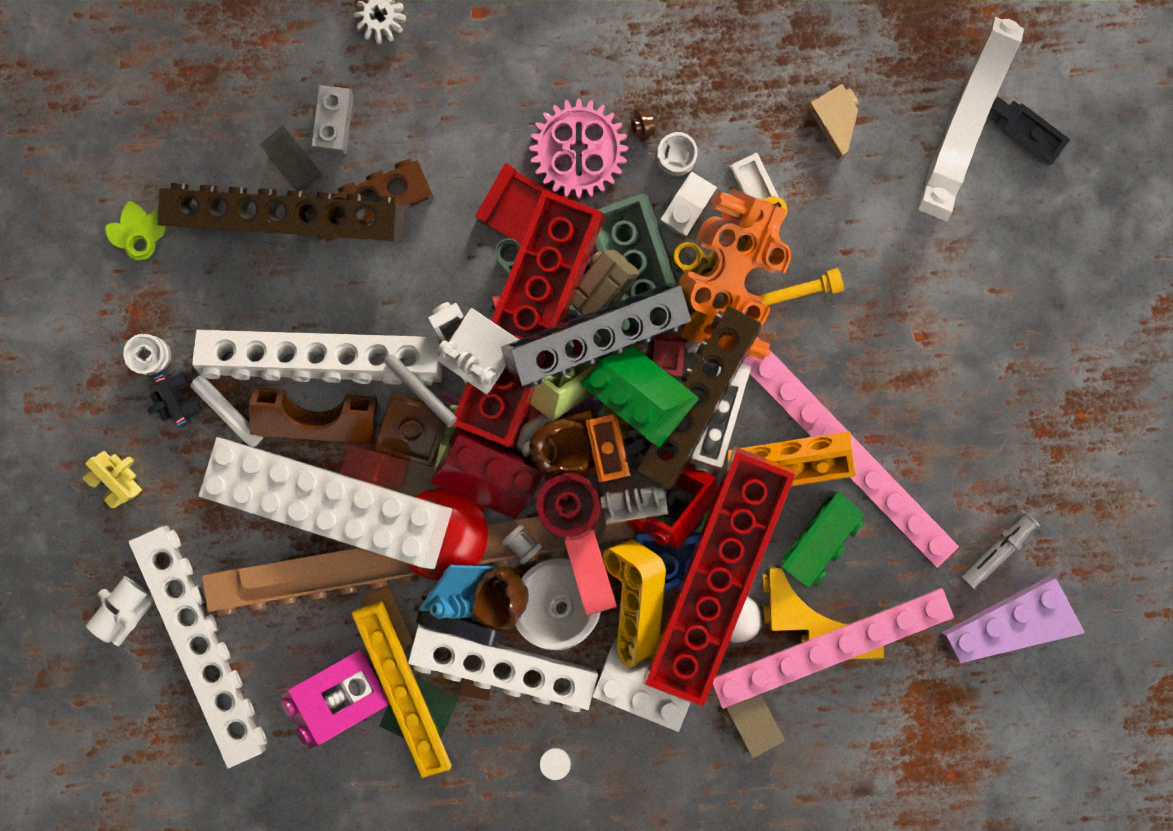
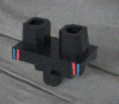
[147,371,203,428]

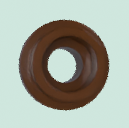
[631,110,655,141]

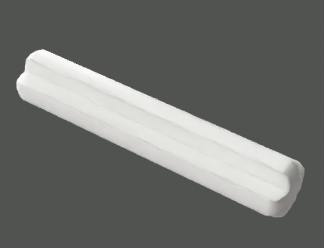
[190,375,263,447]

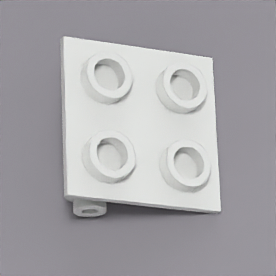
[437,308,519,395]

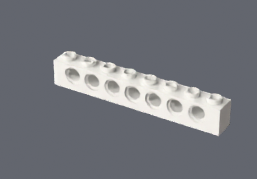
[192,330,443,386]
[128,526,267,768]

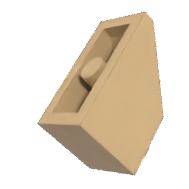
[808,84,859,159]

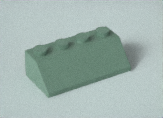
[595,193,678,331]

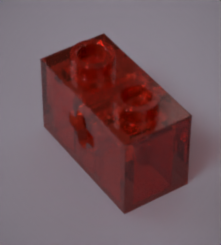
[340,444,411,491]

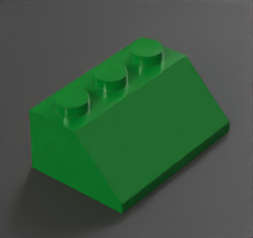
[581,346,699,448]
[777,491,864,588]

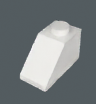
[659,172,717,239]

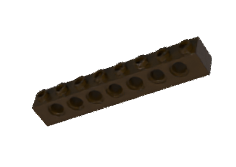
[157,183,405,242]

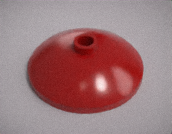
[404,488,488,581]

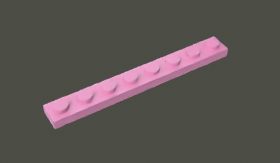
[713,588,954,709]

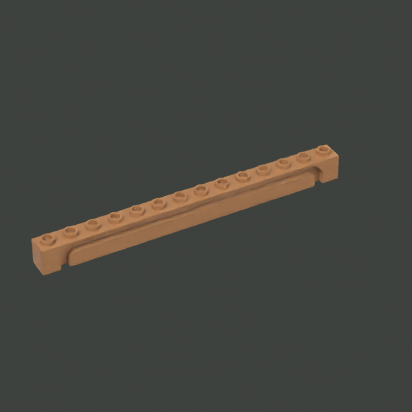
[202,505,635,616]

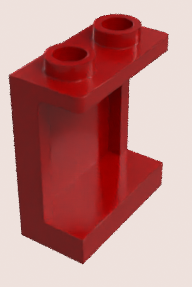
[475,163,566,244]

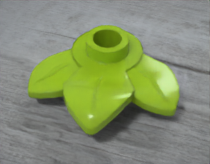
[105,201,166,261]

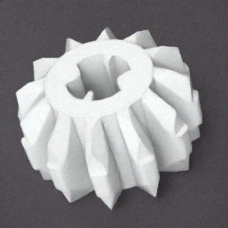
[353,0,406,44]

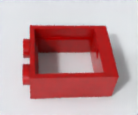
[626,452,718,549]

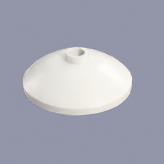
[515,558,601,650]

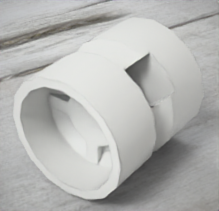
[657,132,698,178]
[123,334,171,376]

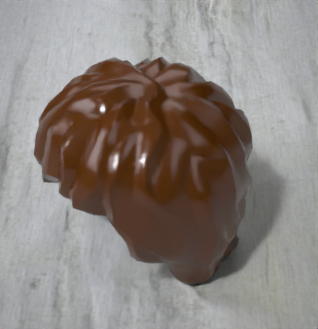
[529,419,592,477]
[472,567,529,630]

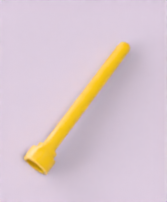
[714,268,844,311]

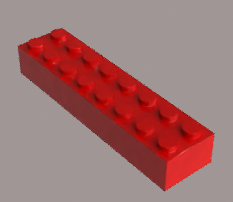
[453,189,605,448]
[644,446,796,707]

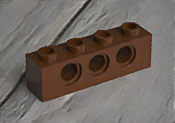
[306,159,434,245]

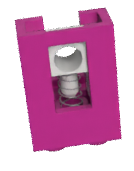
[280,649,390,749]

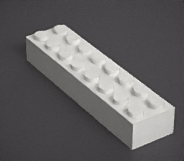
[199,437,452,569]

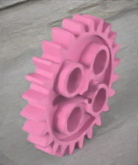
[529,99,628,199]

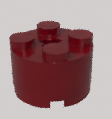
[536,473,601,541]

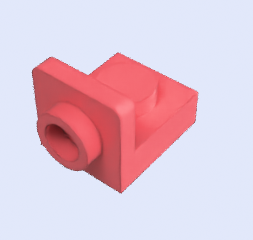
[652,332,685,376]

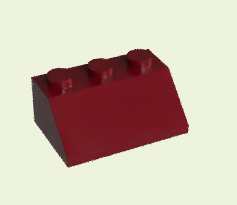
[430,426,544,519]

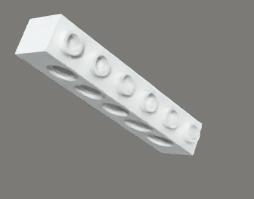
[408,623,598,712]

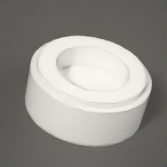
[540,748,571,780]

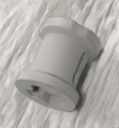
[501,524,542,565]

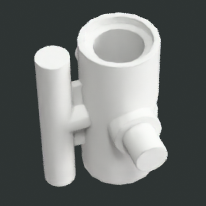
[86,576,154,646]

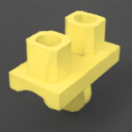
[82,451,142,508]

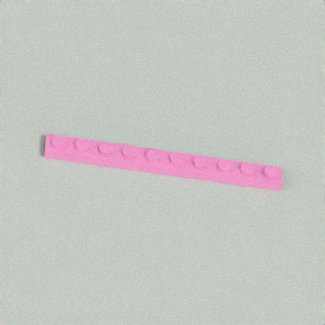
[742,337,959,568]

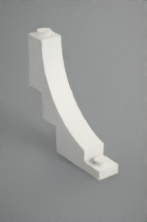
[918,17,1024,222]

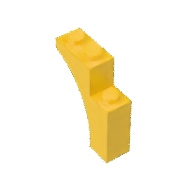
[762,567,884,659]

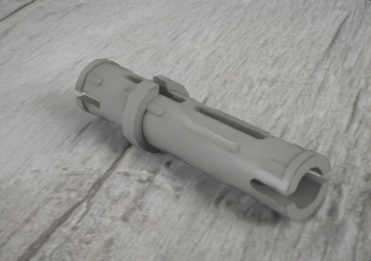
[961,512,1041,590]

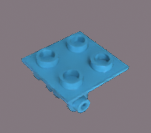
[419,565,496,619]

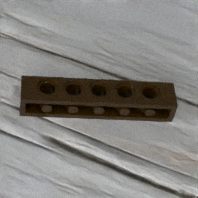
[635,305,762,492]

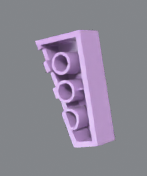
[941,576,1085,663]

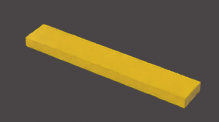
[352,601,452,778]

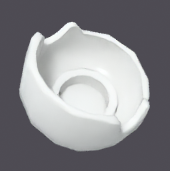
[730,596,763,643]

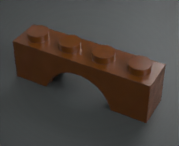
[249,387,377,445]

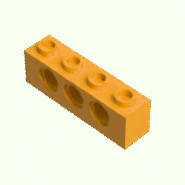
[728,431,856,486]

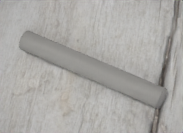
[384,354,457,427]

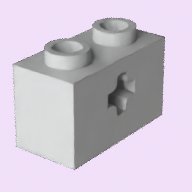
[312,85,354,155]

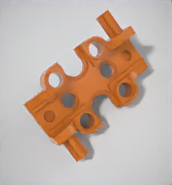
[674,189,791,361]

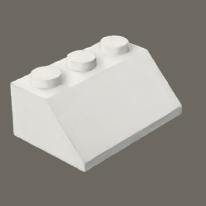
[592,637,691,732]

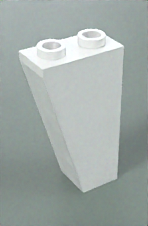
[688,364,751,478]

